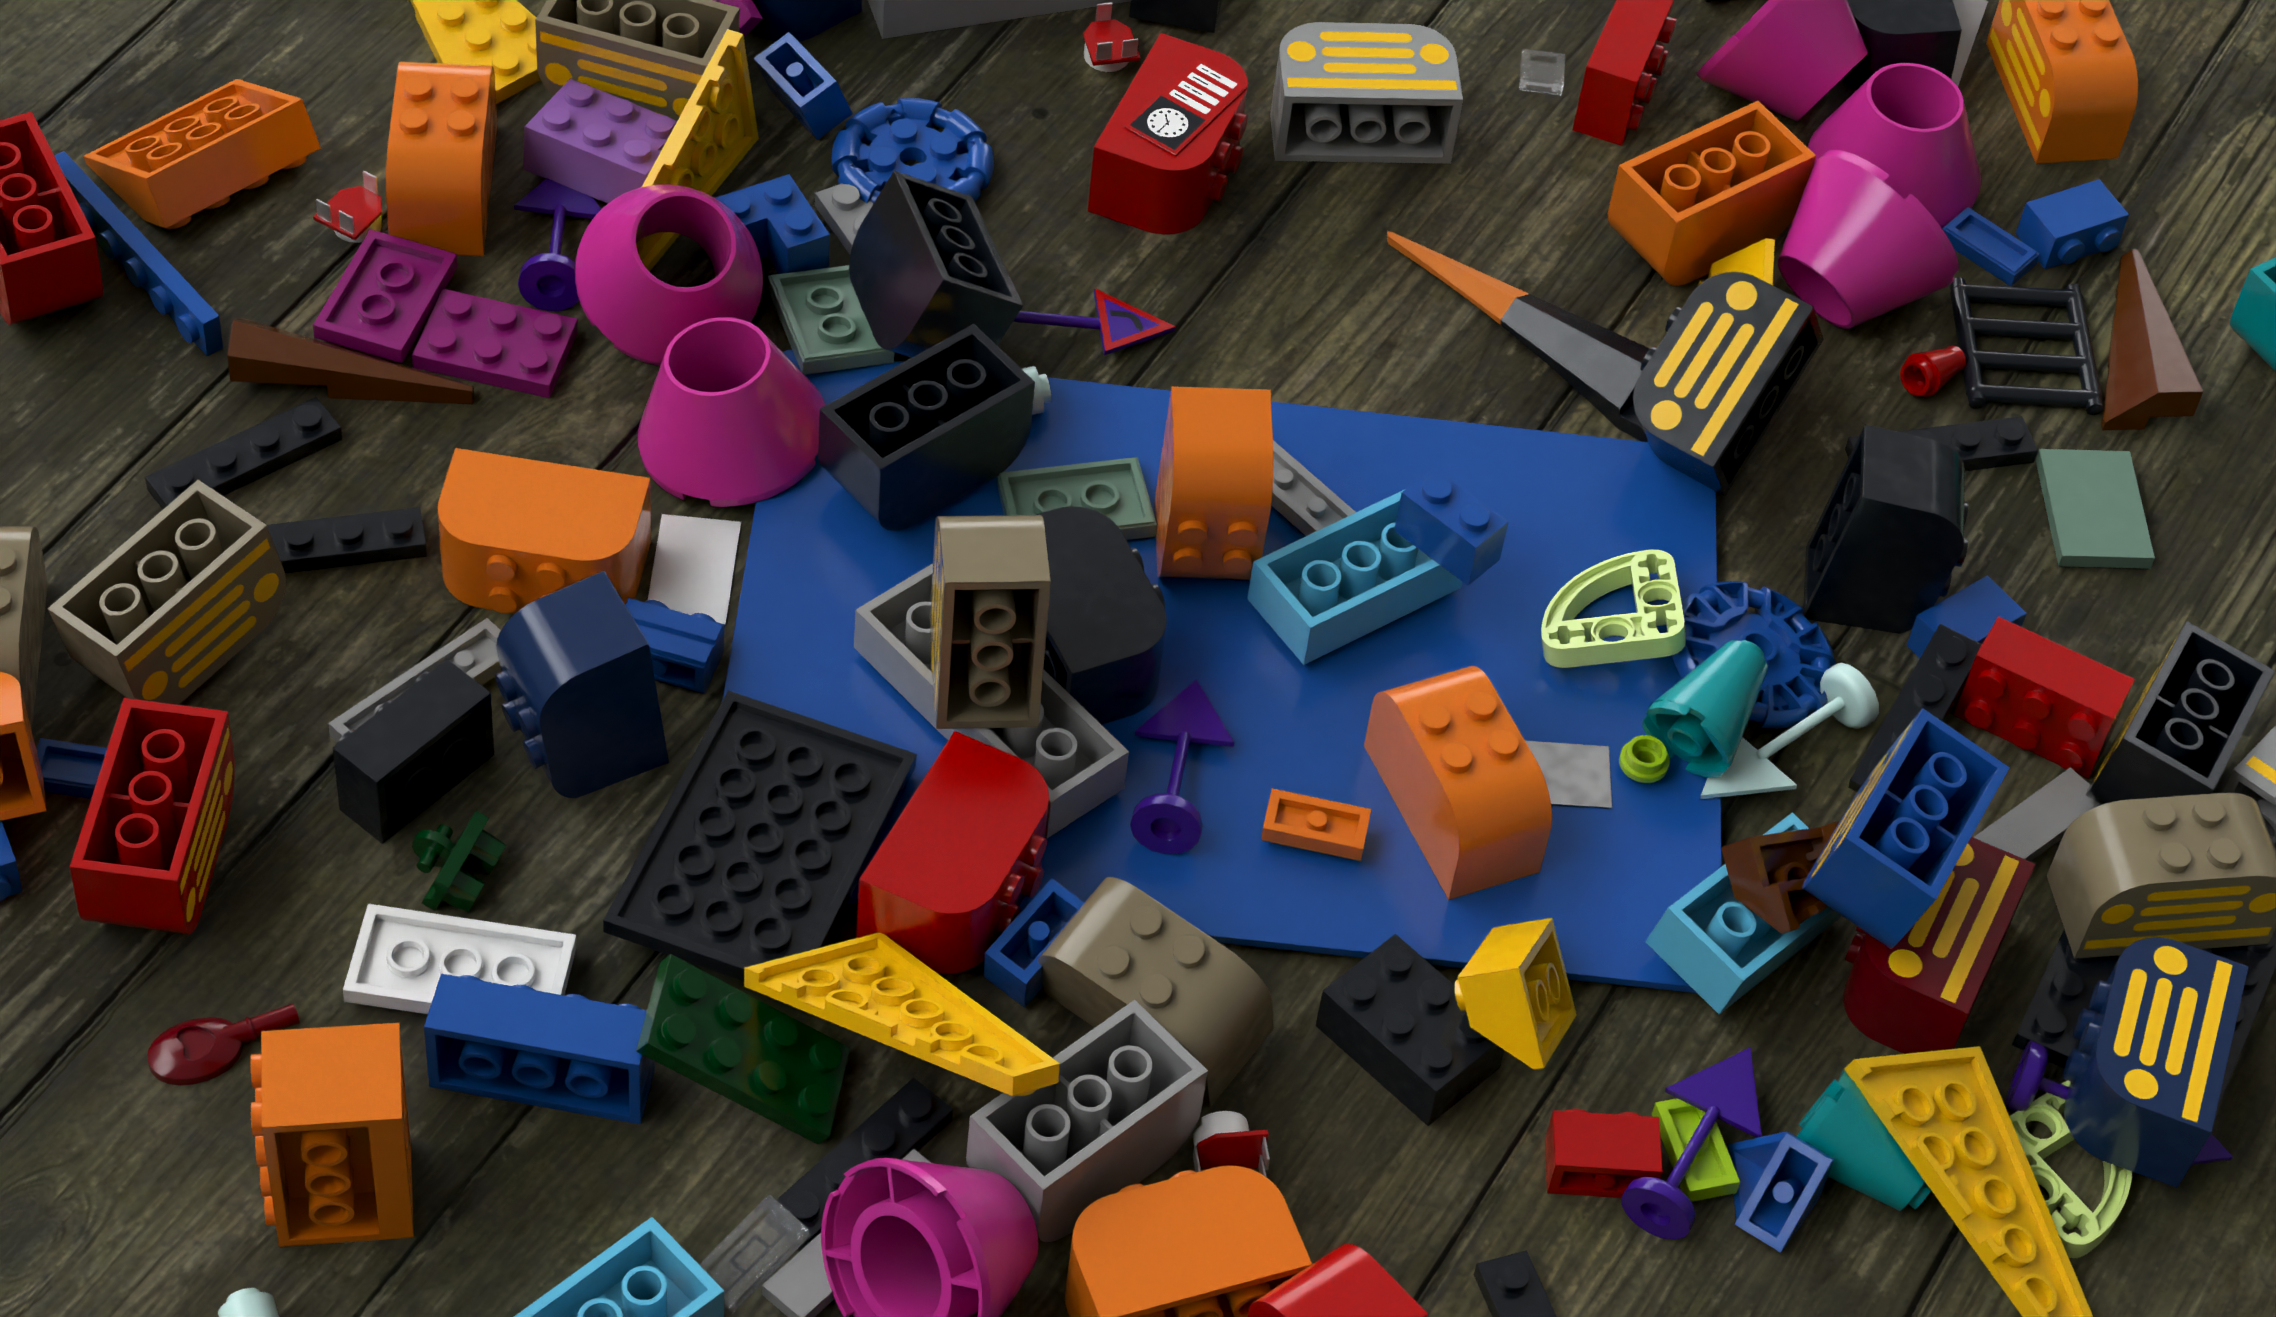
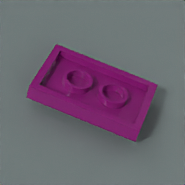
[313,229,458,363]
[412,289,578,398]

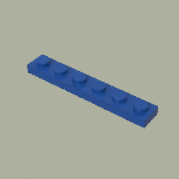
[54,151,223,356]

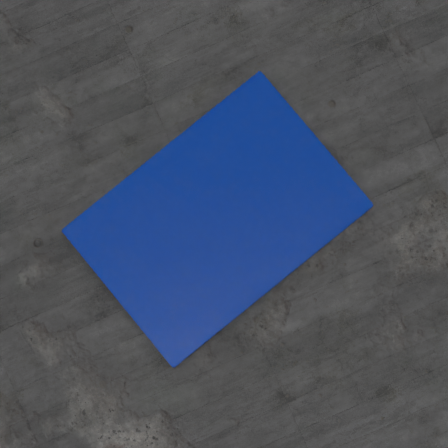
[722,350,1722,993]

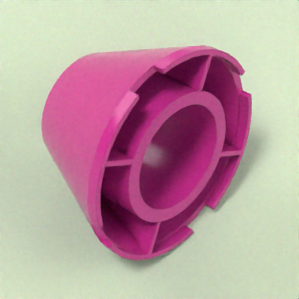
[1696,0,1868,122]
[1808,63,1981,228]
[1778,150,1959,329]
[575,185,763,366]
[638,317,826,507]
[821,1158,1038,1317]

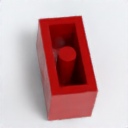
[1545,1109,1662,1198]

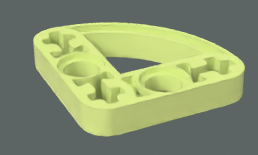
[1541,550,1686,668]
[2010,1081,2132,1258]

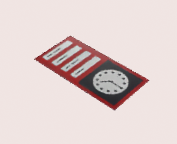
[1123,57,1247,155]

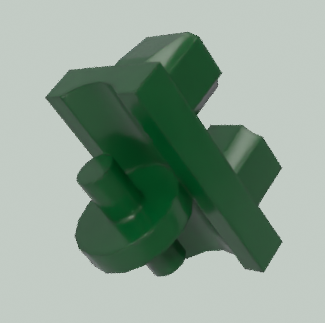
[412,810,507,912]

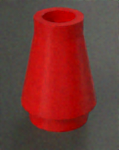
[1900,345,1966,397]

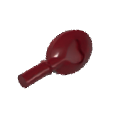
[148,1004,300,1085]

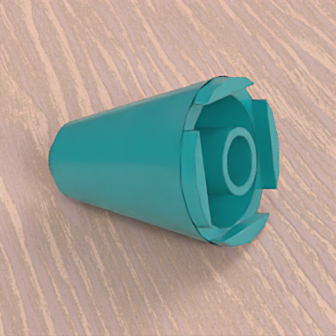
[1642,640,1768,778]
[1797,1070,1931,1211]

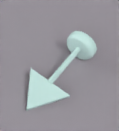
[1700,663,1879,799]

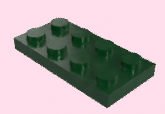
[636,954,850,1144]

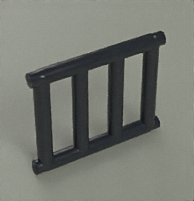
[1950,277,2103,415]

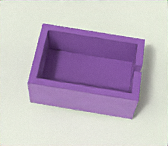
[523,78,677,203]

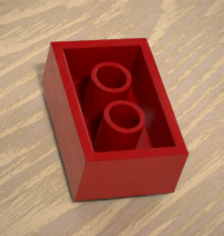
[1572,0,1677,146]
[1954,616,2135,779]

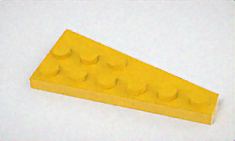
[407,0,541,104]
[636,29,759,272]
[744,932,1060,1096]
[1844,1046,2093,1317]

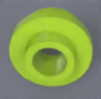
[1619,735,1670,783]

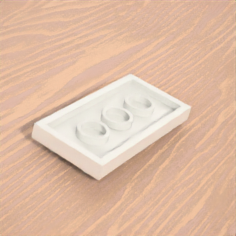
[343,904,577,1014]

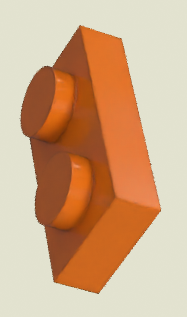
[1261,788,1372,861]

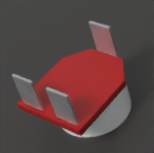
[1083,2,1140,72]
[313,171,382,243]
[1193,1111,1270,1177]

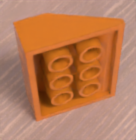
[83,79,321,229]

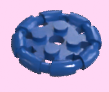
[831,98,994,204]
[1671,581,1836,729]

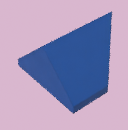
[1727,1131,1835,1252]

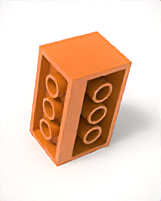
[251,1023,414,1247]

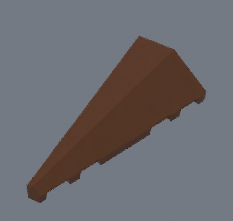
[2101,249,2203,430]
[227,318,474,404]
[1721,821,1840,934]

